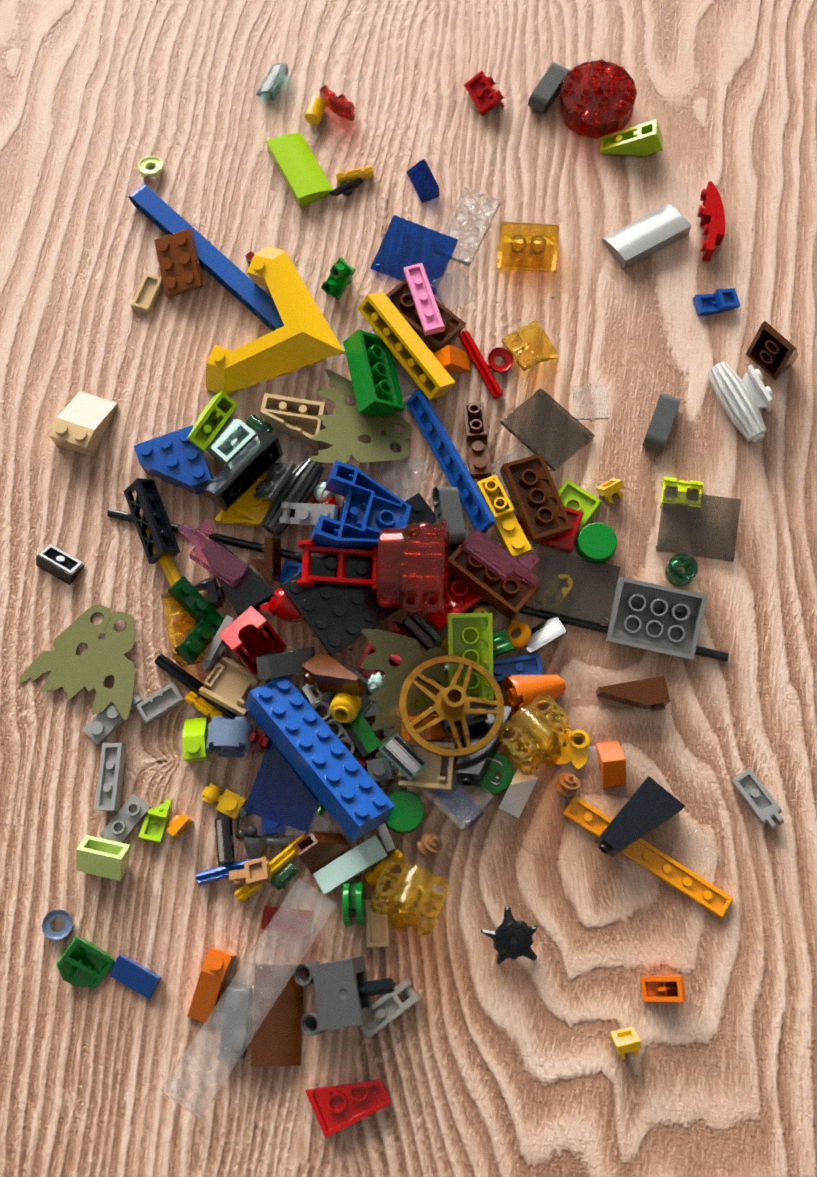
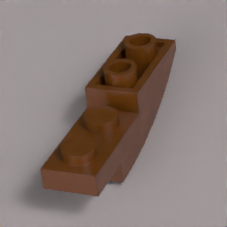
[463,402,492,479]

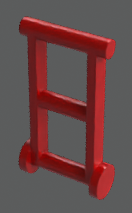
[297,540,380,591]

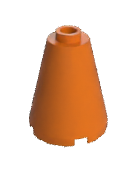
[502,674,566,719]

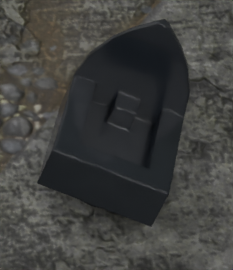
[194,576,225,609]

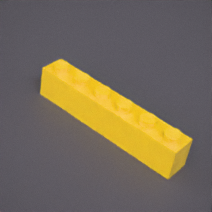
[358,292,455,400]

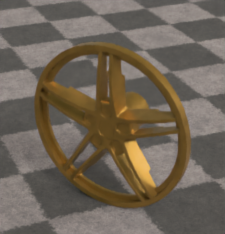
[399,656,504,758]

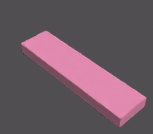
[403,263,445,336]

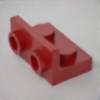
[464,71,505,116]

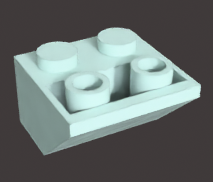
[206,417,256,465]

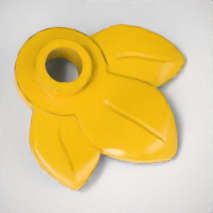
[548,729,590,769]

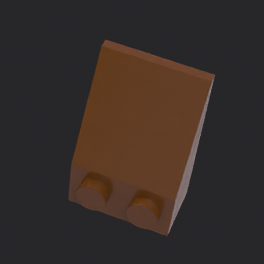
[746,321,798,380]

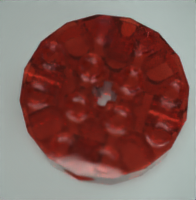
[558,60,637,139]

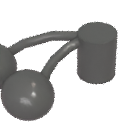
[235,807,257,840]

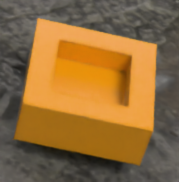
[166,813,193,838]

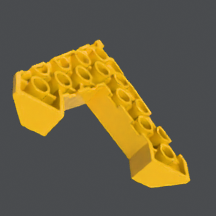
[206,246,345,395]

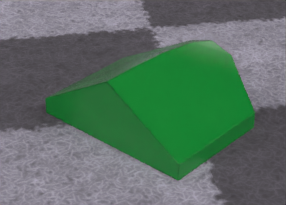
[57,937,115,988]

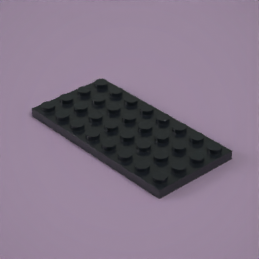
[280,493,460,657]

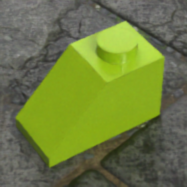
[182,717,211,763]

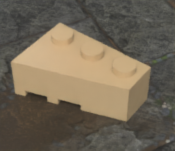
[260,393,327,450]

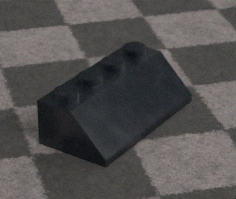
[203,430,283,512]

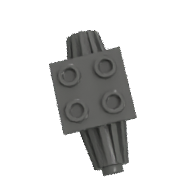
[253,457,324,537]

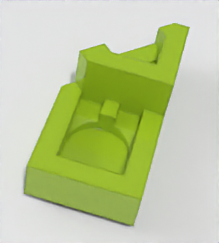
[138,799,173,845]

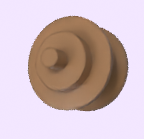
[555,773,580,797]
[417,831,442,858]

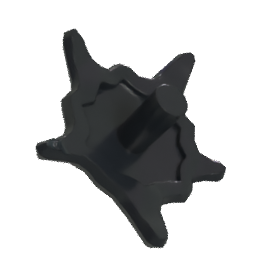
[481,906,538,964]

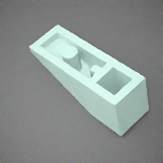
[312,835,388,895]

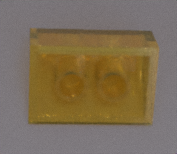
[497,222,559,272]
[161,594,208,667]

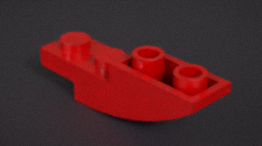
[697,181,725,261]

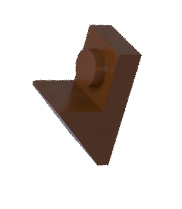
[249,538,281,581]

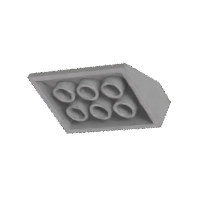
[606,577,708,660]

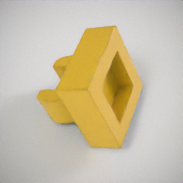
[596,478,625,504]
[610,1027,642,1059]

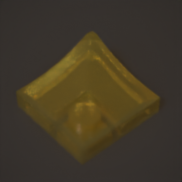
[502,320,558,371]

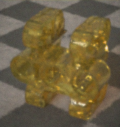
[498,694,573,776]
[370,857,450,936]

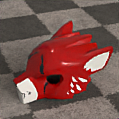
[259,588,304,622]

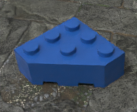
[134,425,213,495]

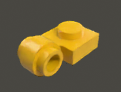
[201,783,247,820]

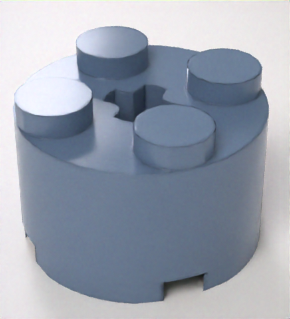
[206,716,253,758]

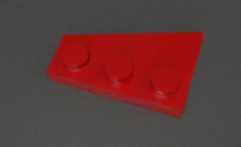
[305,1079,392,1138]

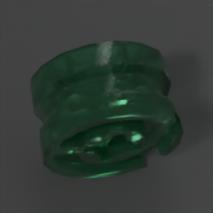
[665,553,698,587]

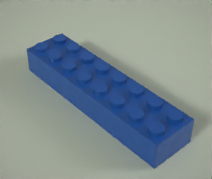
[245,675,395,842]

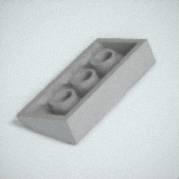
[602,204,692,270]

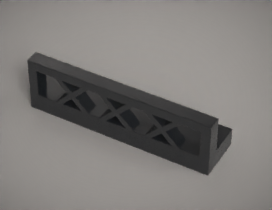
[123,478,180,564]

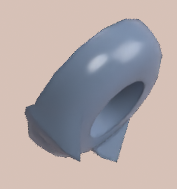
[42,909,73,940]

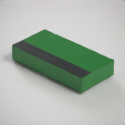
[340,710,382,759]

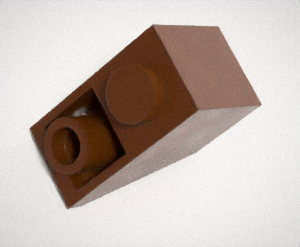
[293,831,350,874]

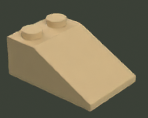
[49,391,117,457]

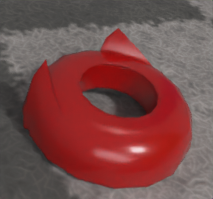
[487,347,513,373]

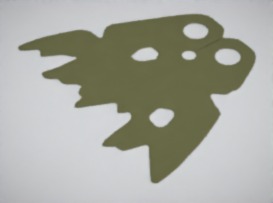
[310,369,412,464]
[19,605,135,720]
[360,629,448,758]

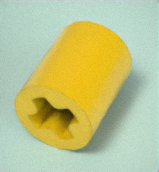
[304,97,327,125]

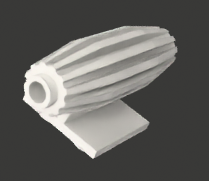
[707,361,774,443]

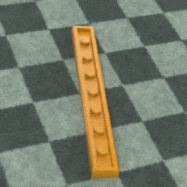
[562,795,734,919]

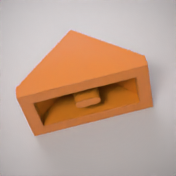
[433,345,470,374]
[596,741,626,788]
[640,975,686,1002]

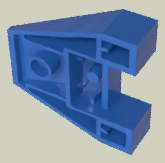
[311,460,411,549]

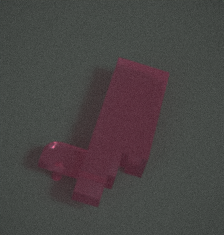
[178,519,249,588]
[461,529,541,588]

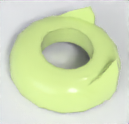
[138,156,163,178]

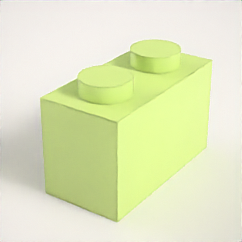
[76,835,130,881]

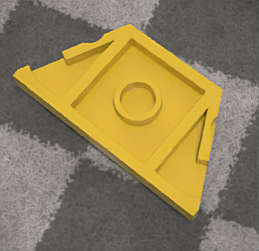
[214,470,272,527]

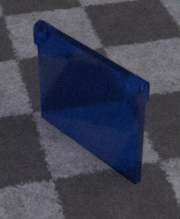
[371,215,458,294]
[243,740,319,833]

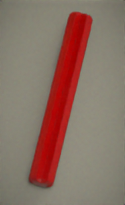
[458,330,503,400]

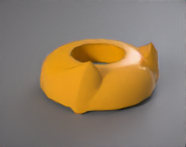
[506,620,531,648]

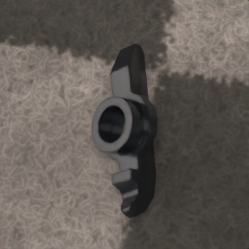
[329,178,363,196]

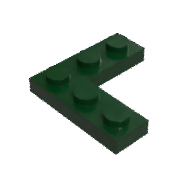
[167,575,224,665]

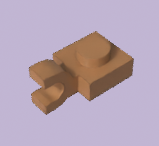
[229,856,271,887]

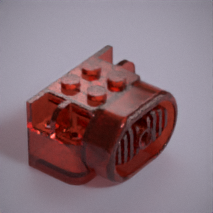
[376,520,450,617]

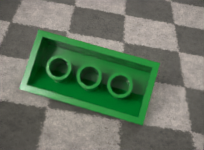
[343,329,405,417]

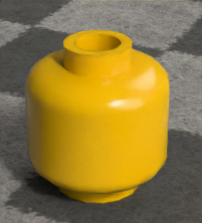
[329,692,361,723]

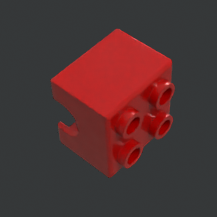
[218,606,287,675]

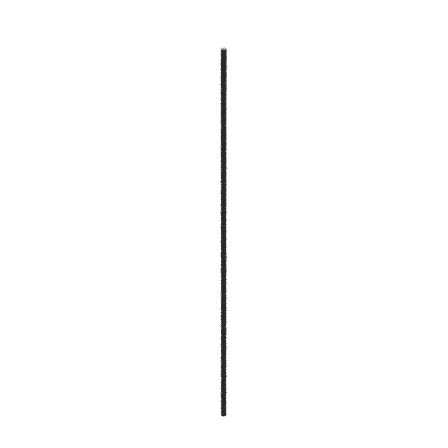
[107,509,729,662]

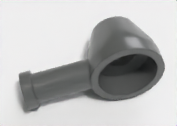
[244,836,287,856]

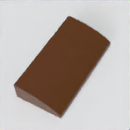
[386,278,466,353]
[500,453,573,545]
[444,534,541,621]
[251,964,304,1066]

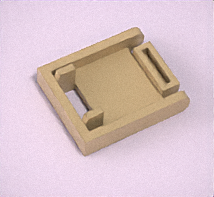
[198,656,267,717]
[398,740,457,791]

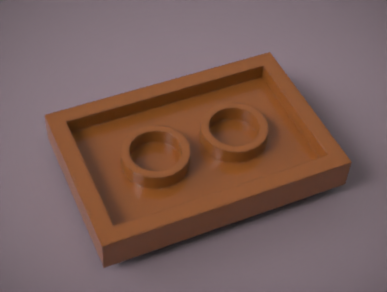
[154,228,204,298]

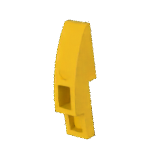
[477,475,532,560]

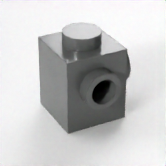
[366,756,397,788]

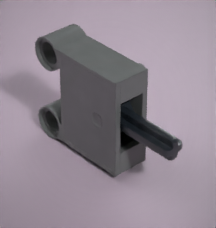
[294,956,396,1036]

